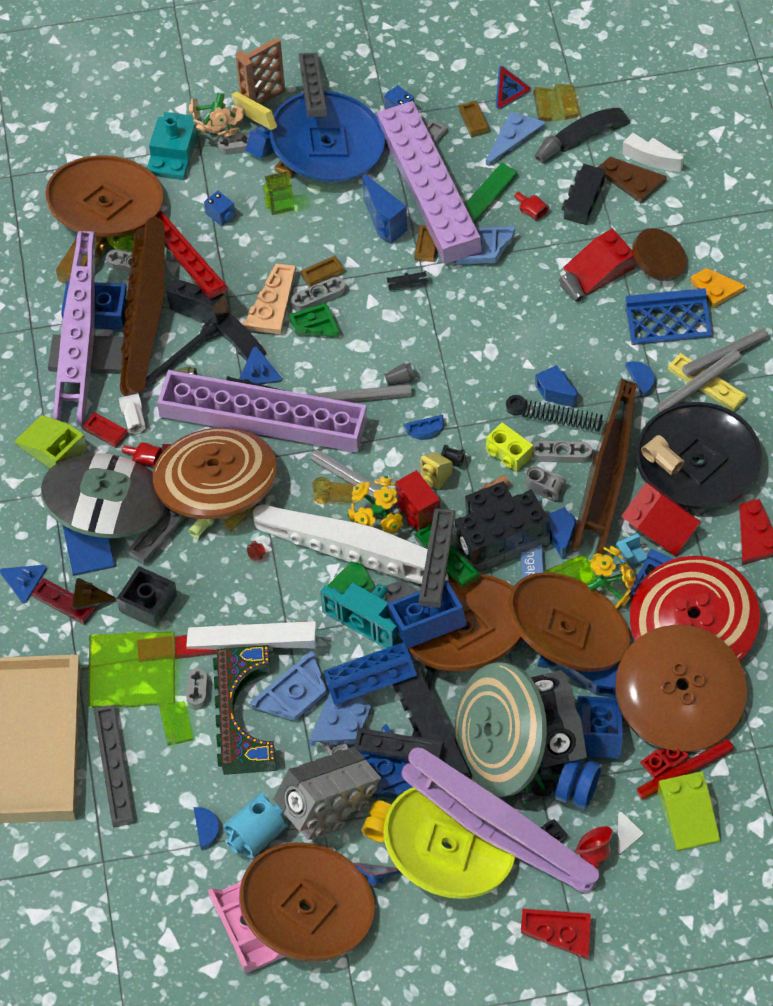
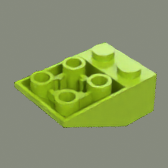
[14,415,87,469]

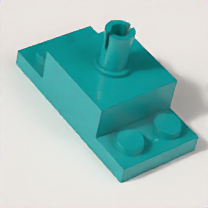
[147,112,202,180]
[320,582,398,648]

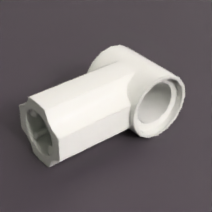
[119,393,146,435]

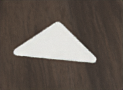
[618,812,643,853]

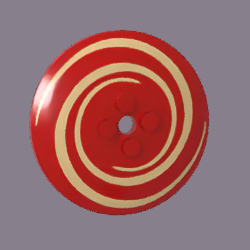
[630,556,760,661]

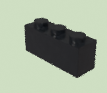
[562,163,606,225]
[166,279,229,324]

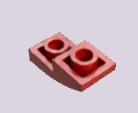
[640,748,689,779]

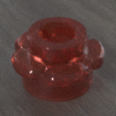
[247,541,265,561]

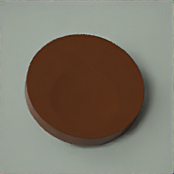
[632,228,686,281]

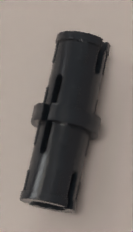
[387,271,428,290]

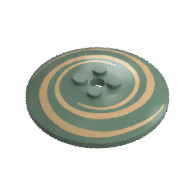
[455,663,547,797]

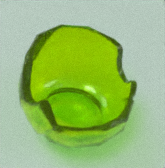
[106,232,135,251]

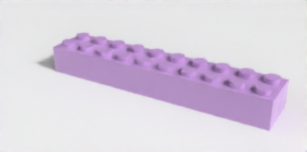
[377,101,481,264]
[157,370,367,453]

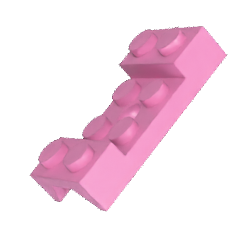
[208,879,286,974]

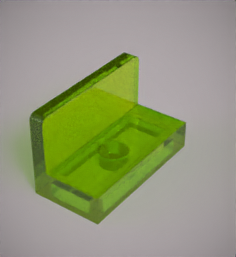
[543,555,595,584]
[157,696,193,746]

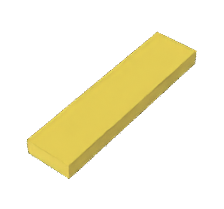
[231,92,277,130]
[668,353,746,412]

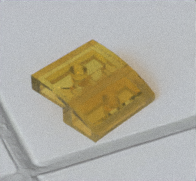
[533,84,579,121]

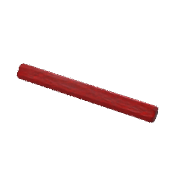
[637,739,734,799]

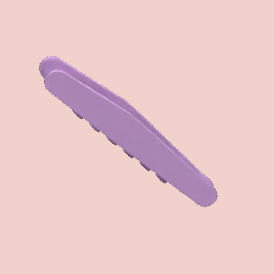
[53,231,96,425]
[401,748,599,893]

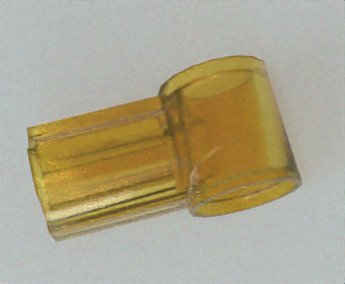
[312,477,353,504]

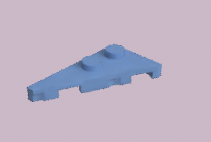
[486,111,545,166]

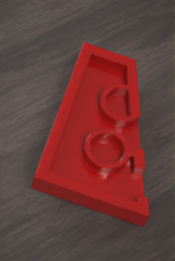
[739,499,773,565]

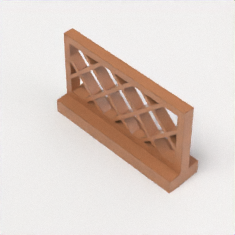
[235,37,285,104]

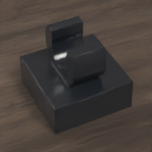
[540,819,567,843]

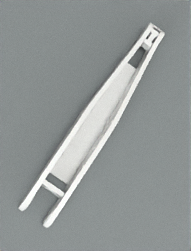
[253,504,449,584]

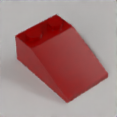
[563,228,635,296]
[621,483,702,556]

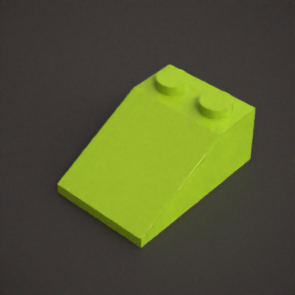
[658,771,720,852]

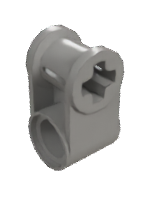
[525,466,566,501]

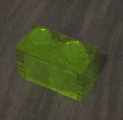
[262,171,294,215]

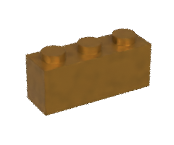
[56,235,108,284]

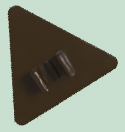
[72,578,115,610]

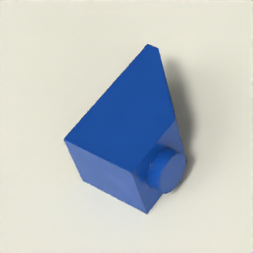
[547,507,576,559]

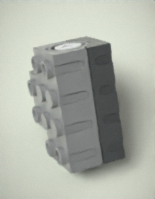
[273,746,381,840]

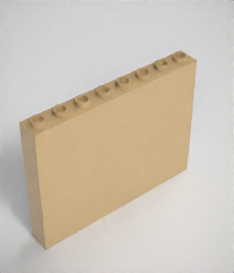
[0,655,81,823]

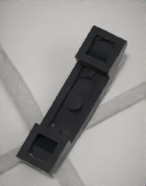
[555,108,630,152]
[201,313,266,362]

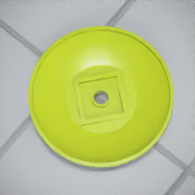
[383,787,515,899]

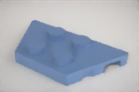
[455,226,515,264]
[250,651,327,721]
[308,694,371,746]

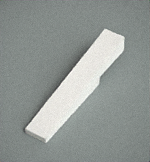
[186,621,317,651]

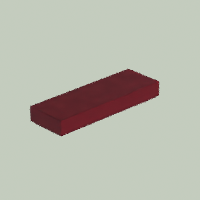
[31,578,96,625]

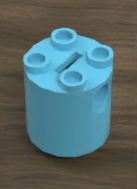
[223,792,288,859]

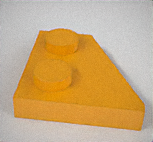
[690,268,745,308]

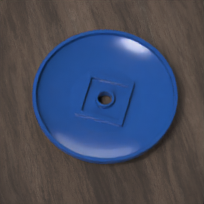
[269,91,385,182]

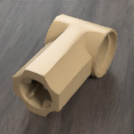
[641,435,684,475]

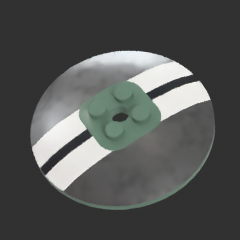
[41,453,166,538]

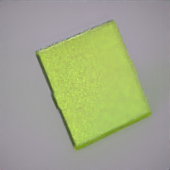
[89,631,175,708]

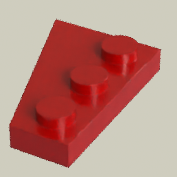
[521,909,591,959]

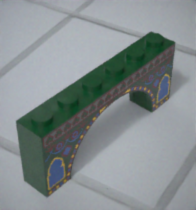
[213,645,276,775]

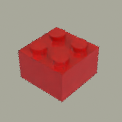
[395,470,440,531]

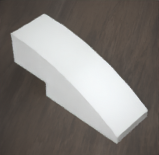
[622,133,683,172]

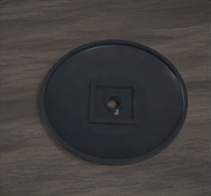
[636,402,762,509]

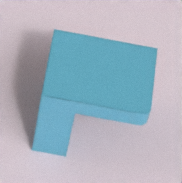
[616,534,647,567]

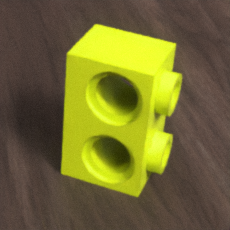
[486,423,533,472]

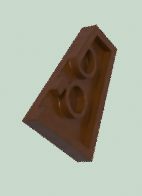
[598,156,667,204]

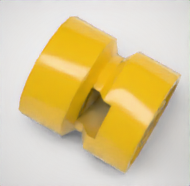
[361,800,391,843]

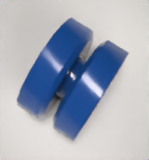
[555,759,602,810]

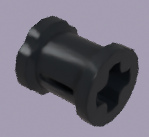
[441,444,465,467]

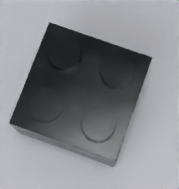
[116,566,177,628]

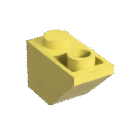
[421,452,453,490]

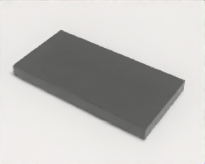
[48,334,124,374]

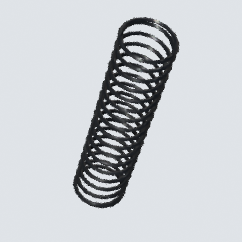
[522,399,603,432]

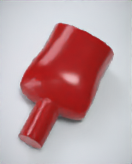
[514,191,549,221]
[122,442,162,467]

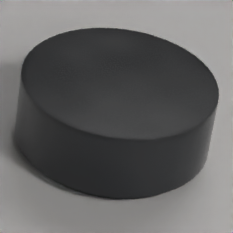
[506,395,525,416]

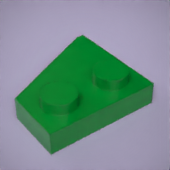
[289,303,340,337]
[327,561,374,595]

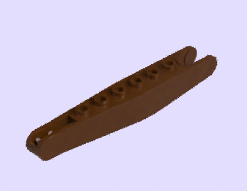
[120,217,165,396]
[571,378,637,554]

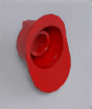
[575,826,613,869]

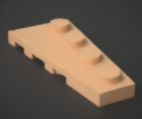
[242,264,296,334]

